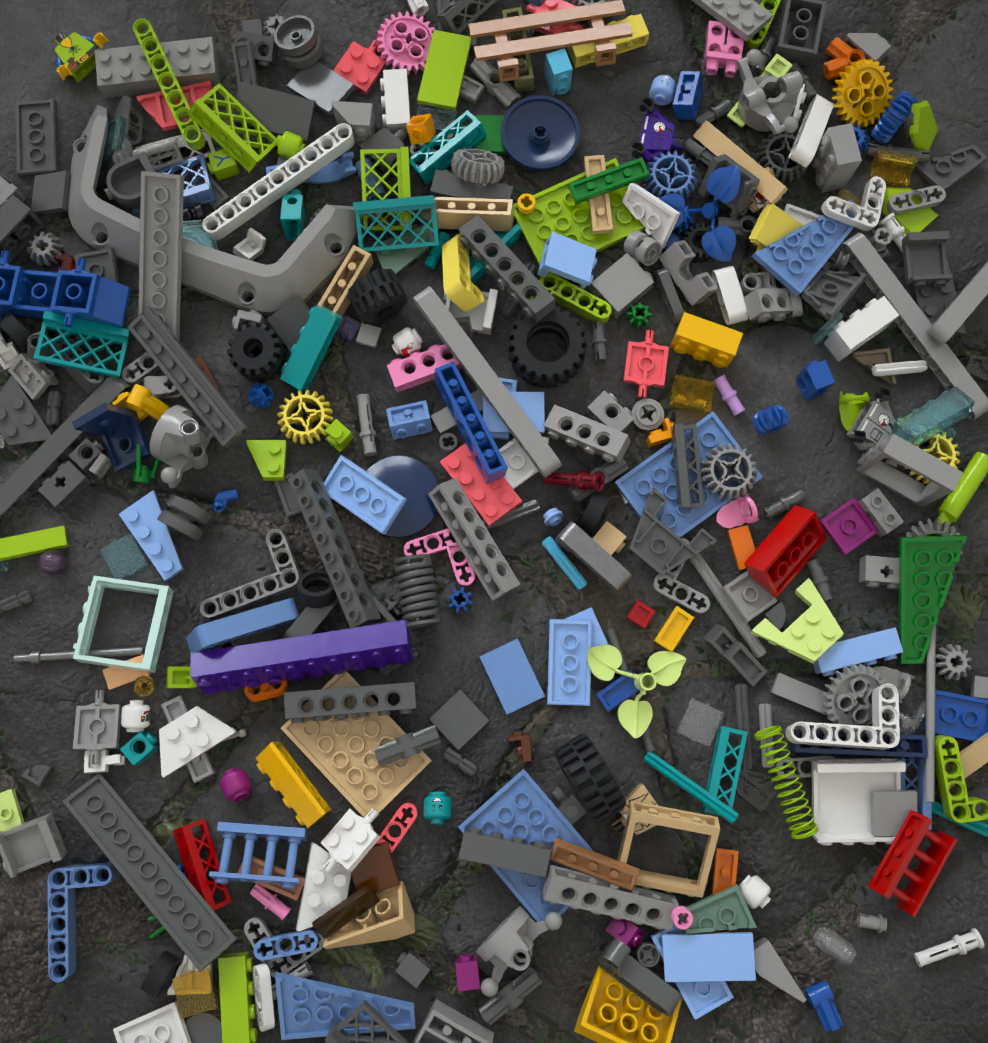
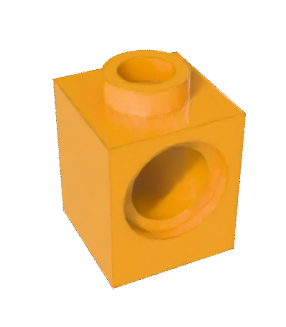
[406,114,436,145]

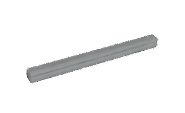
[689,553,767,658]

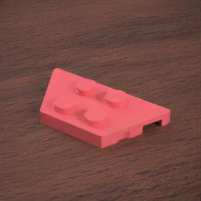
[136,80,213,131]

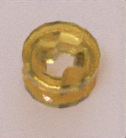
[134,675,154,697]

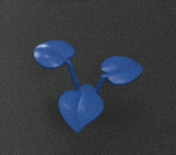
[660,165,741,261]

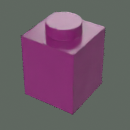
[455,954,481,992]

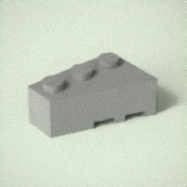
[413,999,494,1043]

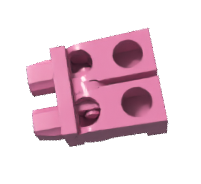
[703,20,744,78]

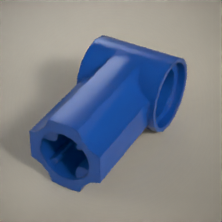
[804,980,843,1032]

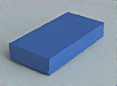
[596,670,640,712]

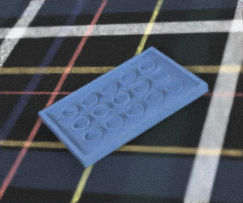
[614,411,763,537]
[458,769,593,921]

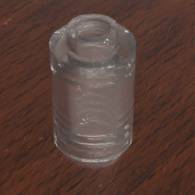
[814,926,857,965]

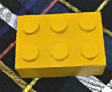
[670,312,743,368]

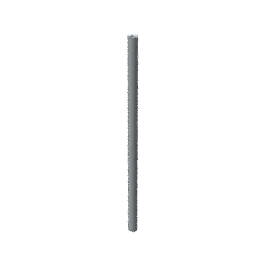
[925,626,936,803]

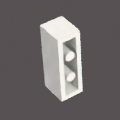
[380,69,411,134]

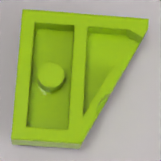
[246,440,287,481]

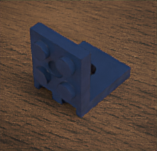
[72,402,152,473]

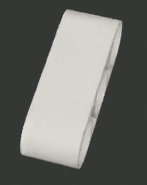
[712,266,749,325]

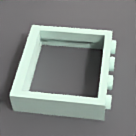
[73,576,174,673]

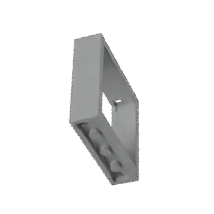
[856,434,963,507]

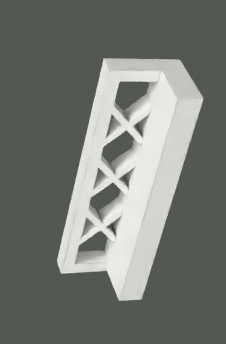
[132,129,216,166]

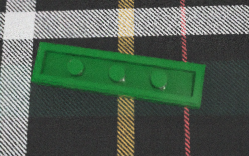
[568,157,650,205]

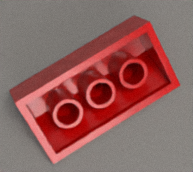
[744,505,827,598]

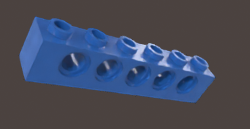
[434,361,508,484]

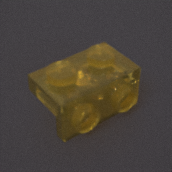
[870,149,918,187]
[669,375,715,414]

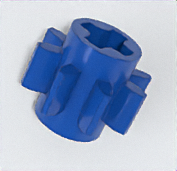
[247,382,274,409]
[447,587,473,613]

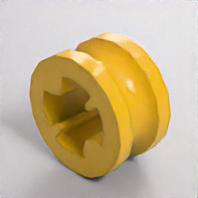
[517,193,535,214]

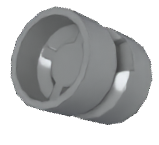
[624,230,662,266]

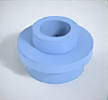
[543,508,563,527]

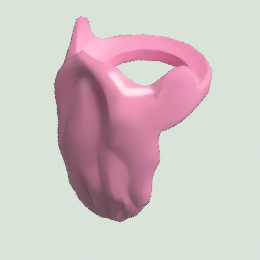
[716,493,759,528]

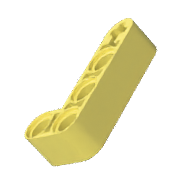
[442,234,484,312]

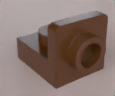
[507,731,532,762]

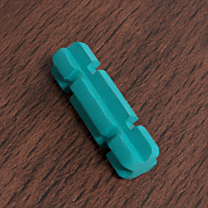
[425,232,450,270]

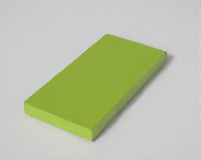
[417,30,472,111]

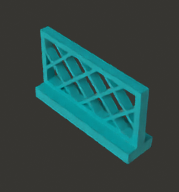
[353,195,440,252]
[34,311,130,378]

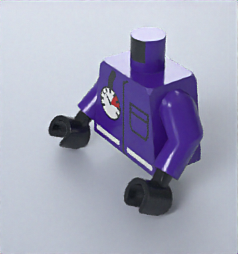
[631,97,684,163]

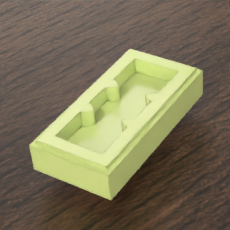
[0,788,24,831]

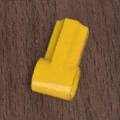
[125,384,169,421]

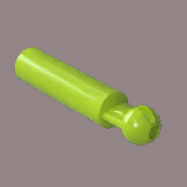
[926,452,988,536]

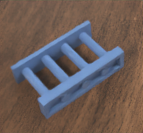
[209,822,308,889]

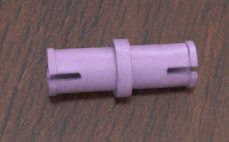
[713,375,746,416]

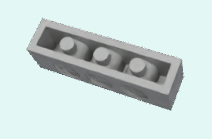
[543,404,631,463]

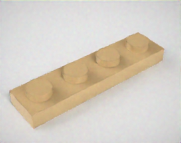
[584,155,613,234]

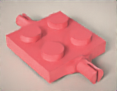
[527,0,583,35]
[333,40,386,95]
[623,330,669,398]

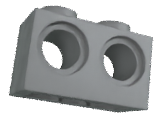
[743,288,793,322]

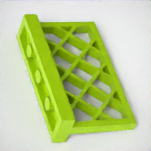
[187,83,277,172]
[360,147,412,232]

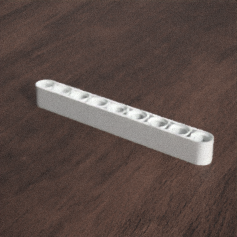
[203,123,355,241]

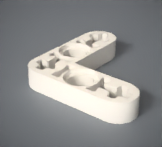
[821,176,886,231]

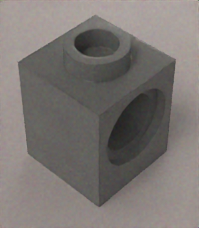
[68,438,108,474]
[395,949,431,988]

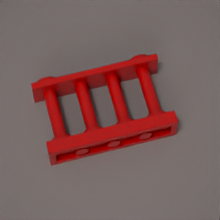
[868,810,958,917]

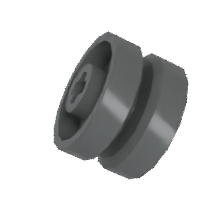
[274,15,324,69]
[157,494,213,541]

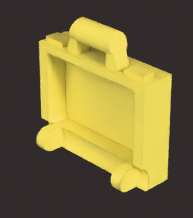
[749,204,804,252]

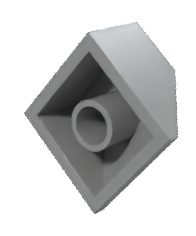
[332,101,376,146]

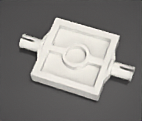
[321,808,381,873]

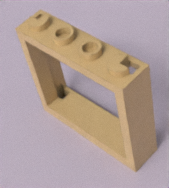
[617,801,720,898]

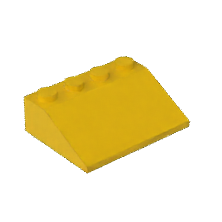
[574,965,682,1043]

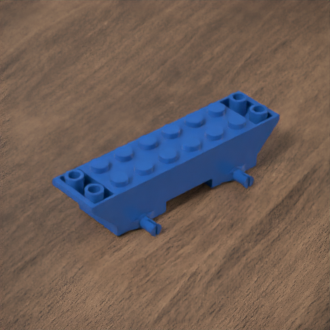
[0,250,131,328]

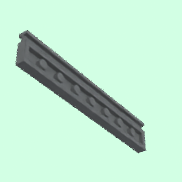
[128,307,248,447]

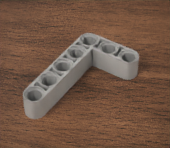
[200,529,301,620]

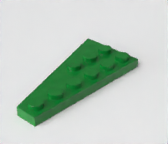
[899,535,967,664]

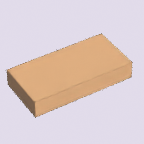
[102,654,151,690]

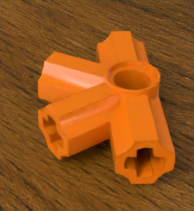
[823,37,866,94]

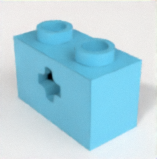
[544,48,573,96]

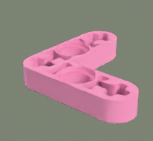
[404,528,475,587]

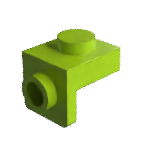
[166,667,197,688]

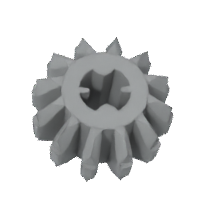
[27,231,64,267]
[935,644,972,680]

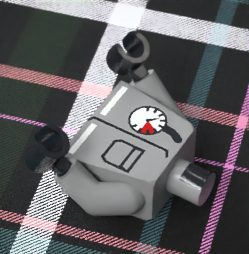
[847,387,898,451]

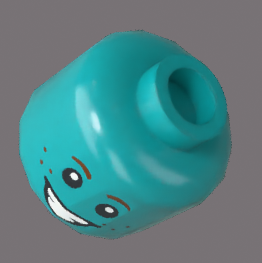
[423,792,452,825]

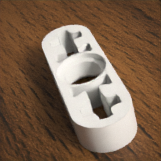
[252,963,275,1032]

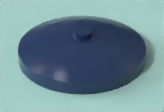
[501,95,580,172]
[367,456,438,538]

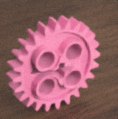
[376,11,435,75]

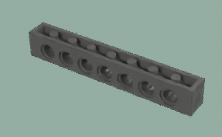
[288,469,381,628]

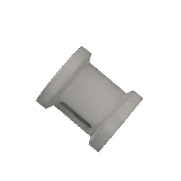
[869,227,893,253]

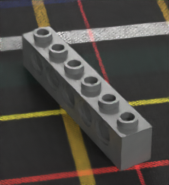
[459,215,556,323]
[284,682,417,723]

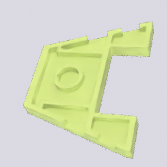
[751,578,844,664]

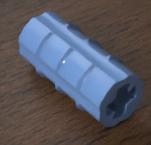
[355,158,386,201]

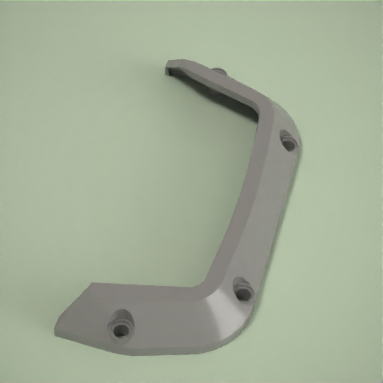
[67,105,363,316]

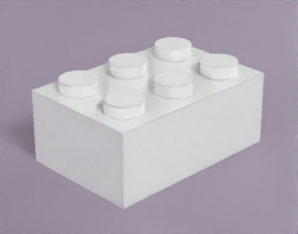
[824,296,899,362]

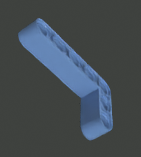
[186,598,299,653]
[48,863,119,982]

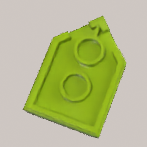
[909,101,938,150]
[882,187,939,235]

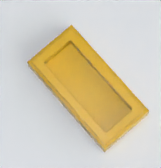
[654,606,694,652]

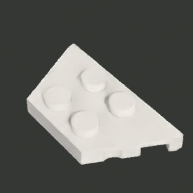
[159,706,237,778]
[296,842,351,931]

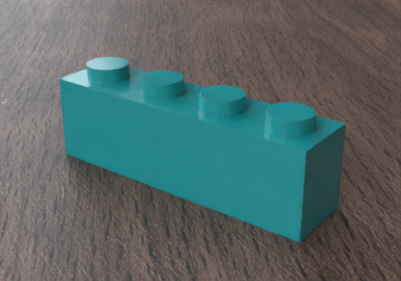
[280,305,343,391]

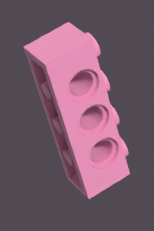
[387,344,463,393]

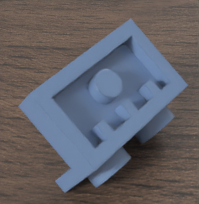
[386,400,433,440]

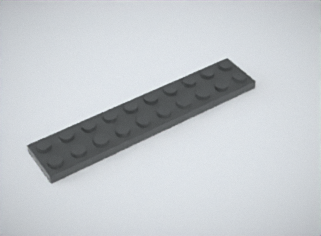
[62,772,237,972]

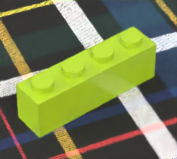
[218,951,258,1043]

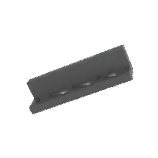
[436,0,497,34]
[671,423,704,509]

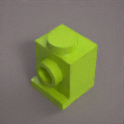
[325,419,354,452]

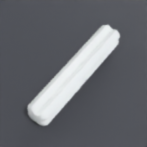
[871,360,928,376]

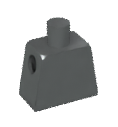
[359,128,408,178]

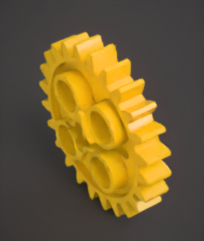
[832,59,894,127]

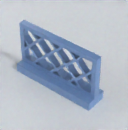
[132,155,216,219]

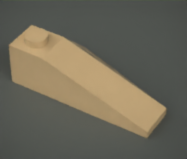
[323,881,415,949]

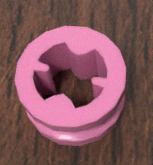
[671,906,693,929]

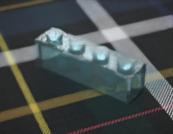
[891,387,975,446]

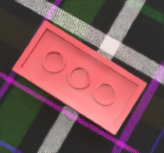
[440,443,522,526]

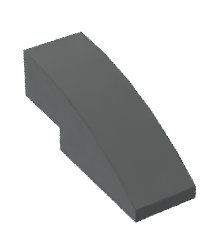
[703,624,767,687]

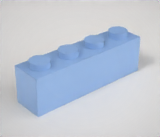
[813,627,903,677]

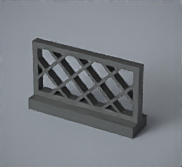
[325,1000,408,1043]

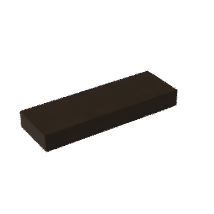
[312,884,380,939]

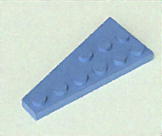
[751,199,860,296]
[275,972,416,1040]

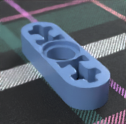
[253,929,319,961]

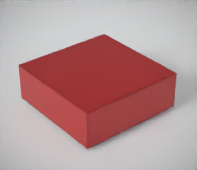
[626,600,655,629]

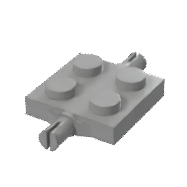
[73,690,122,765]

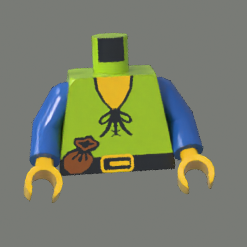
[55,32,109,83]

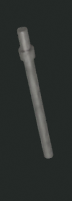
[14,647,144,664]

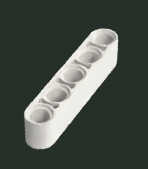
[788,94,834,168]

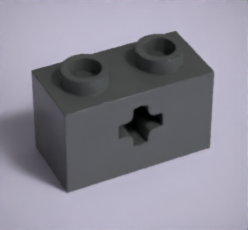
[38,460,93,511]

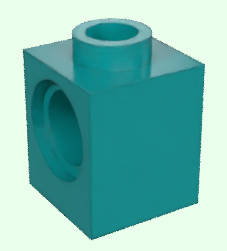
[120,732,160,766]

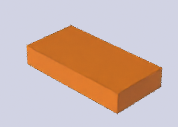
[727,525,755,571]

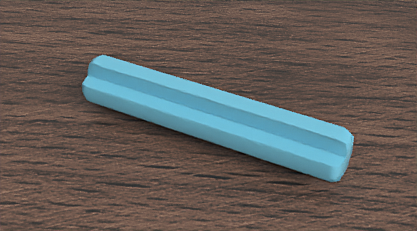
[542,536,587,590]

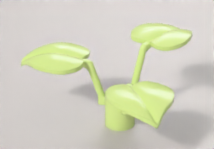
[587,645,686,738]

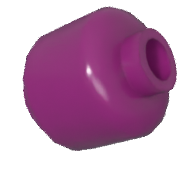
[219,768,252,802]

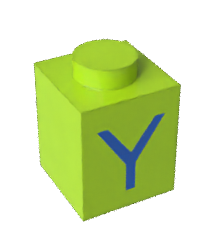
[207,149,240,181]

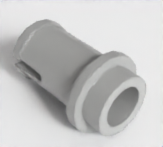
[857,913,887,933]

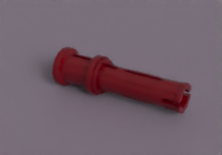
[543,471,605,491]

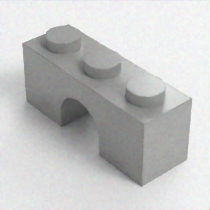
[659,240,718,306]

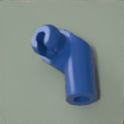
[212,489,239,513]

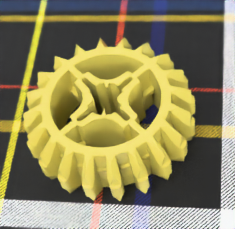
[277,389,333,445]
[904,429,961,484]

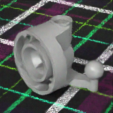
[736,49,803,135]
[150,405,214,488]
[476,906,562,997]

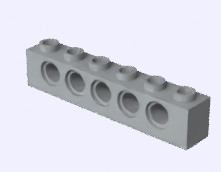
[428,478,520,601]
[542,865,679,931]

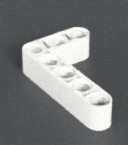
[785,683,900,750]

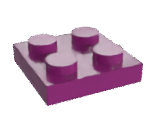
[819,498,879,556]

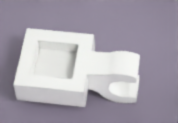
[0,333,20,370]
[84,749,125,774]

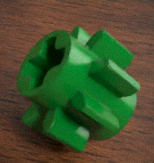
[626,302,652,329]

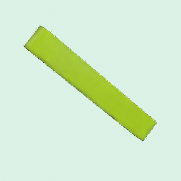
[133,18,205,150]

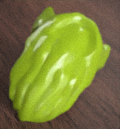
[839,391,870,431]

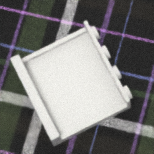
[812,758,906,845]

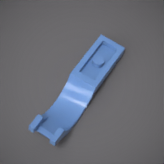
[266,152,357,184]

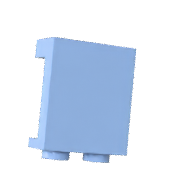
[537,232,597,290]

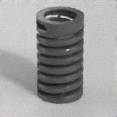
[393,554,441,629]

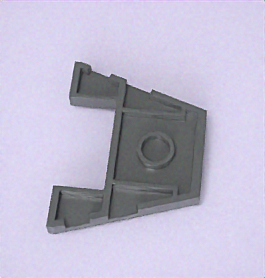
[628,488,717,576]

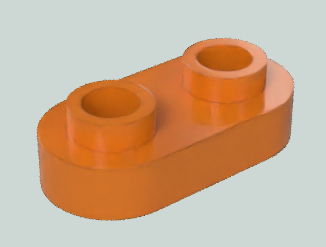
[244,680,288,702]

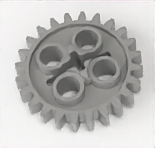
[822,664,889,733]

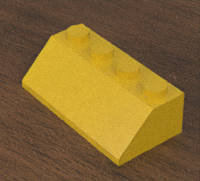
[256,741,332,828]

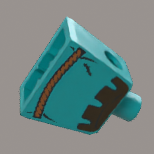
[280,189,307,241]

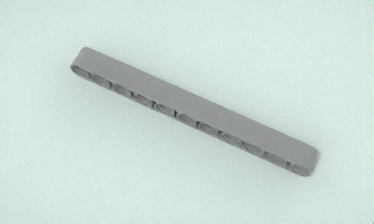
[841,233,988,421]
[412,286,562,478]

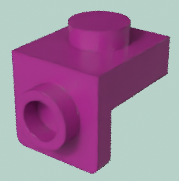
[606,918,644,949]

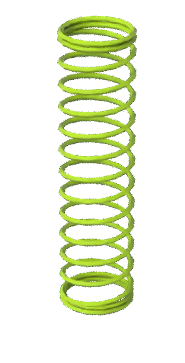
[754,726,819,839]

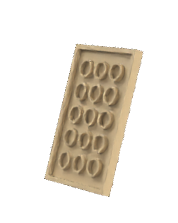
[281,671,432,818]

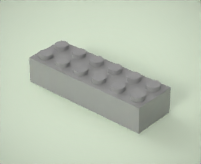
[95,37,221,98]

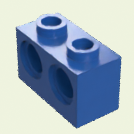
[673,71,704,120]
[796,360,835,401]

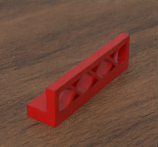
[173,818,232,911]

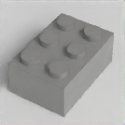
[811,123,862,193]

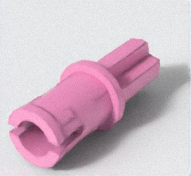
[250,884,291,921]

